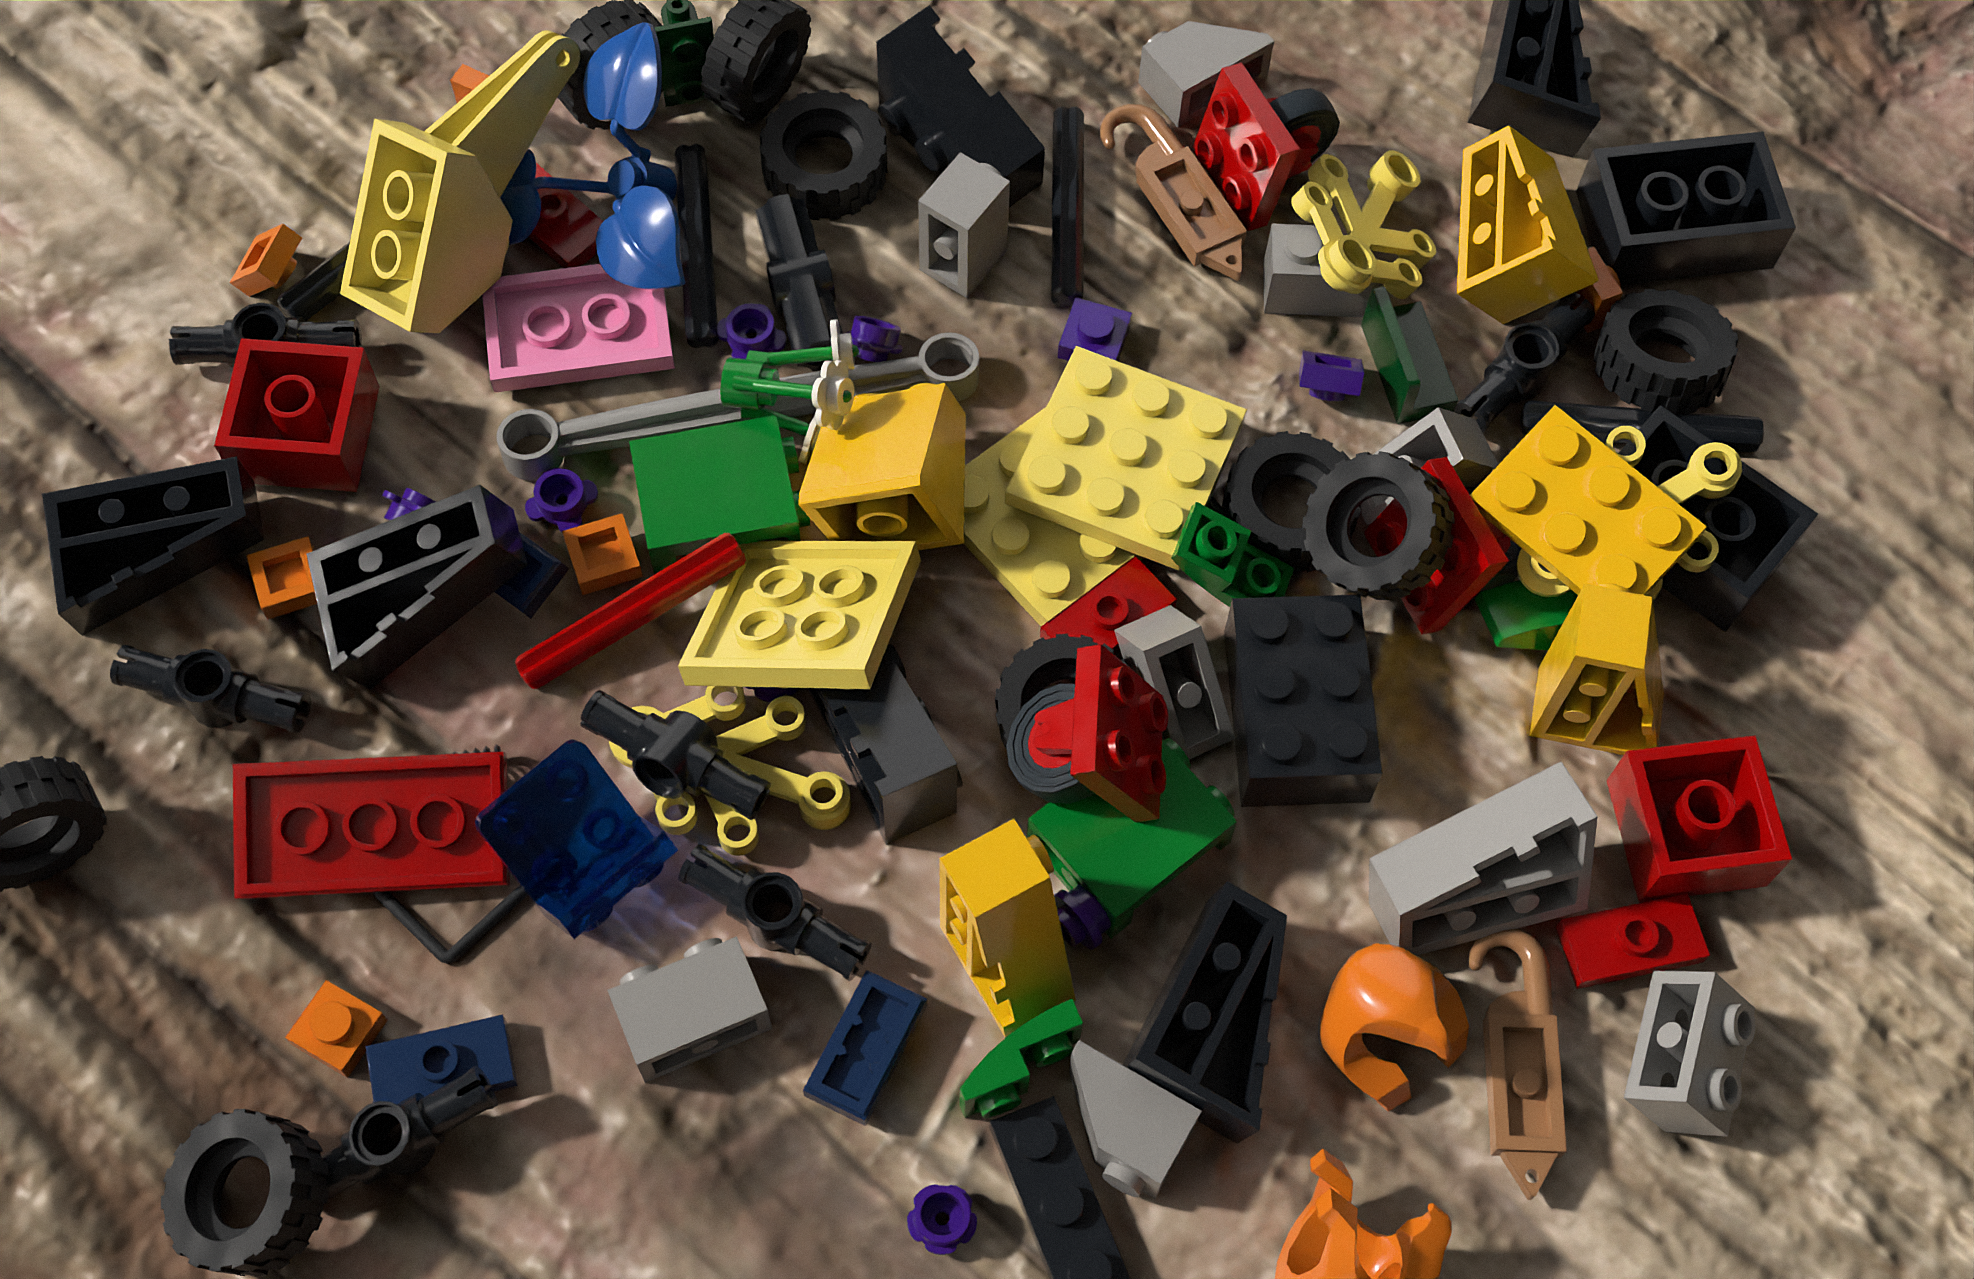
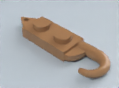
[1100,104,1247,281]
[1469,928,1567,1200]

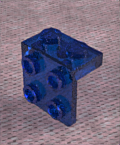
[475,739,678,939]

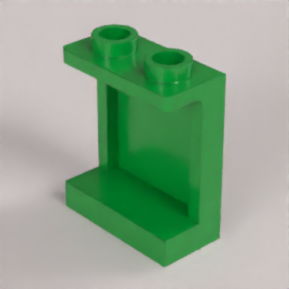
[629,415,811,574]
[1026,738,1237,939]

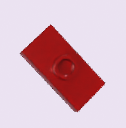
[528,163,603,268]
[1040,556,1177,655]
[1556,893,1710,989]

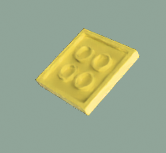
[1005,346,1247,571]
[964,407,1144,626]
[678,541,921,689]

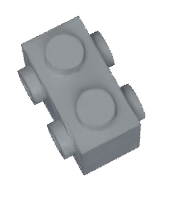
[1624,971,1755,1136]

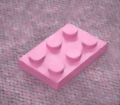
[482,264,675,393]

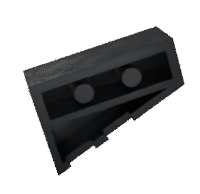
[1467,0,1601,158]
[876,5,1045,208]
[42,456,264,636]
[306,485,528,689]
[808,644,963,845]
[1122,881,1287,1144]

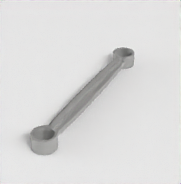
[496,333,979,480]

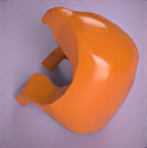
[1319,943,1469,1112]
[1275,1149,1452,1279]

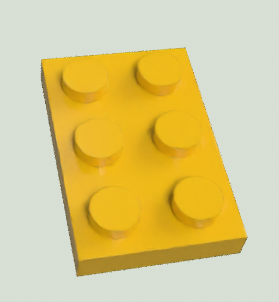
[1470,405,1707,596]

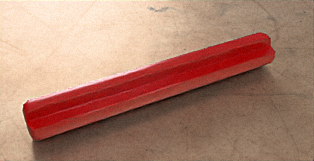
[515,533,746,689]

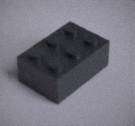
[1576,132,1796,285]
[1618,405,1818,632]
[1224,594,1383,807]

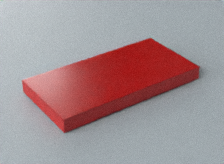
[233,752,510,899]

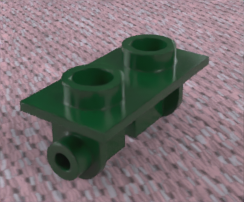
[654,0,714,107]

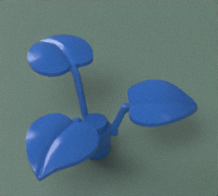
[500,23,685,290]

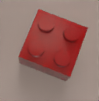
[214,338,380,492]
[1606,735,1792,903]

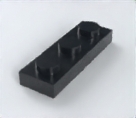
[989,1096,1130,1279]

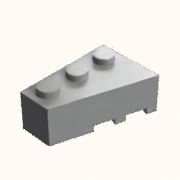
[1369,761,1598,956]

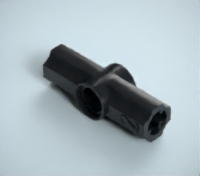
[755,194,843,371]

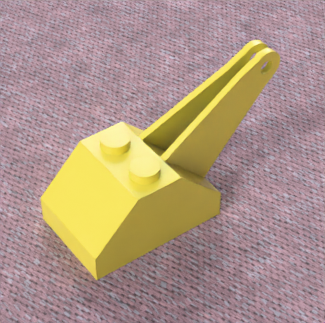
[340,30,580,333]

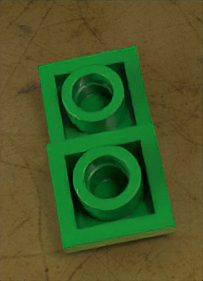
[1171,502,1294,607]
[1475,580,1578,650]
[959,999,1083,1119]

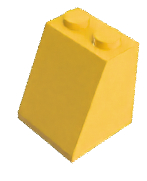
[798,383,966,551]

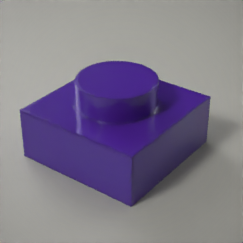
[1057,297,1132,361]
[1299,350,1364,401]

